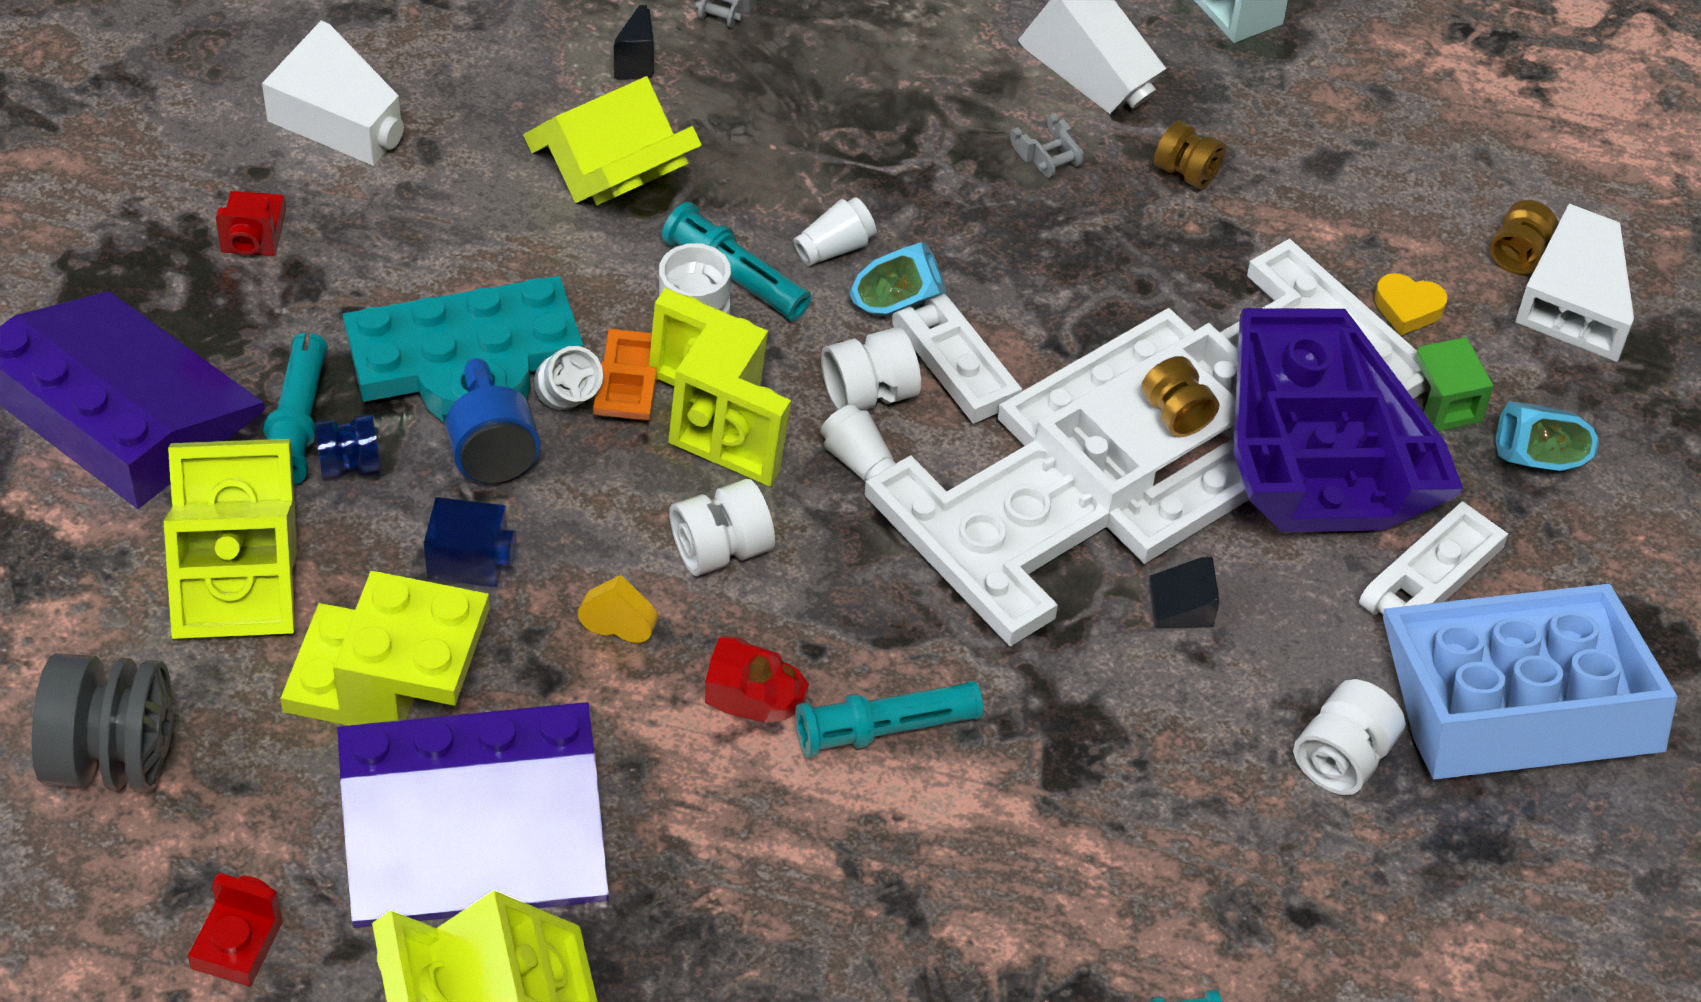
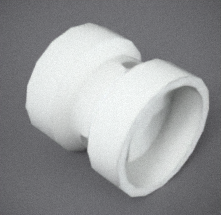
[534,346,603,410]

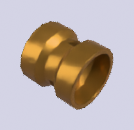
[1154,120,1227,190]
[1490,200,1559,275]
[1141,356,1220,437]

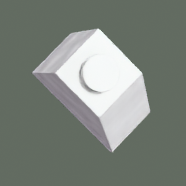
[1018,0,1166,114]
[262,21,404,166]
[1515,204,1634,362]

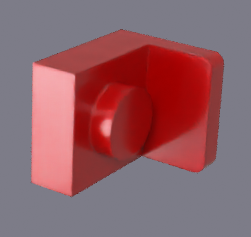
[215,191,286,256]
[188,873,283,987]

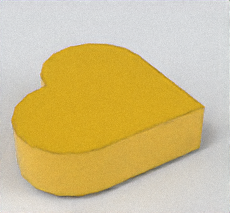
[1374,273,1447,336]
[577,574,658,643]

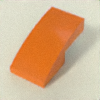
[593,329,658,420]

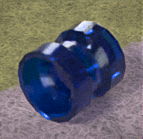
[315,414,380,478]

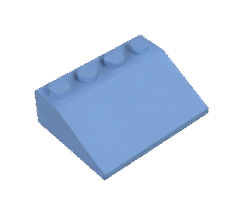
[1383,584,1678,780]

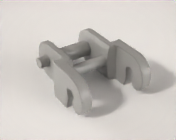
[695,0,757,28]
[1010,113,1083,178]

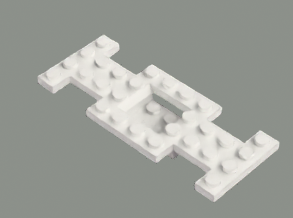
[865,238,1431,646]

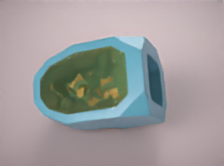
[849,242,946,316]
[1495,401,1599,471]

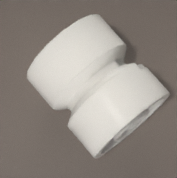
[659,243,731,314]
[821,326,921,411]
[669,479,775,576]
[1293,679,1406,795]

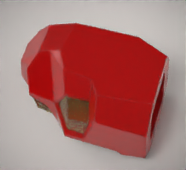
[705,636,809,723]

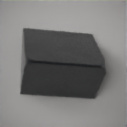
[613,5,654,80]
[1149,556,1219,628]

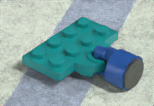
[342,275,584,483]

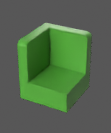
[1415,337,1494,431]

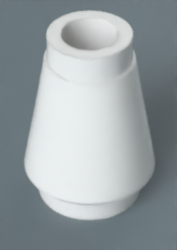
[793,197,877,266]
[820,404,896,482]

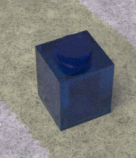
[424,497,516,588]

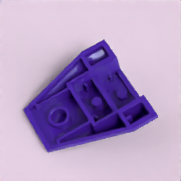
[1233,308,1463,532]

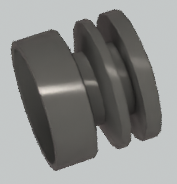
[31,653,173,793]

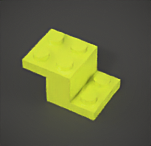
[523,76,702,206]
[649,287,791,487]
[164,439,298,639]
[280,571,490,725]
[372,890,598,1002]

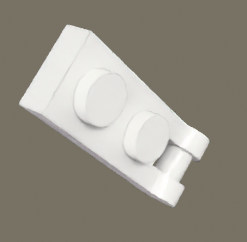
[892,293,1022,424]
[1359,501,1508,615]

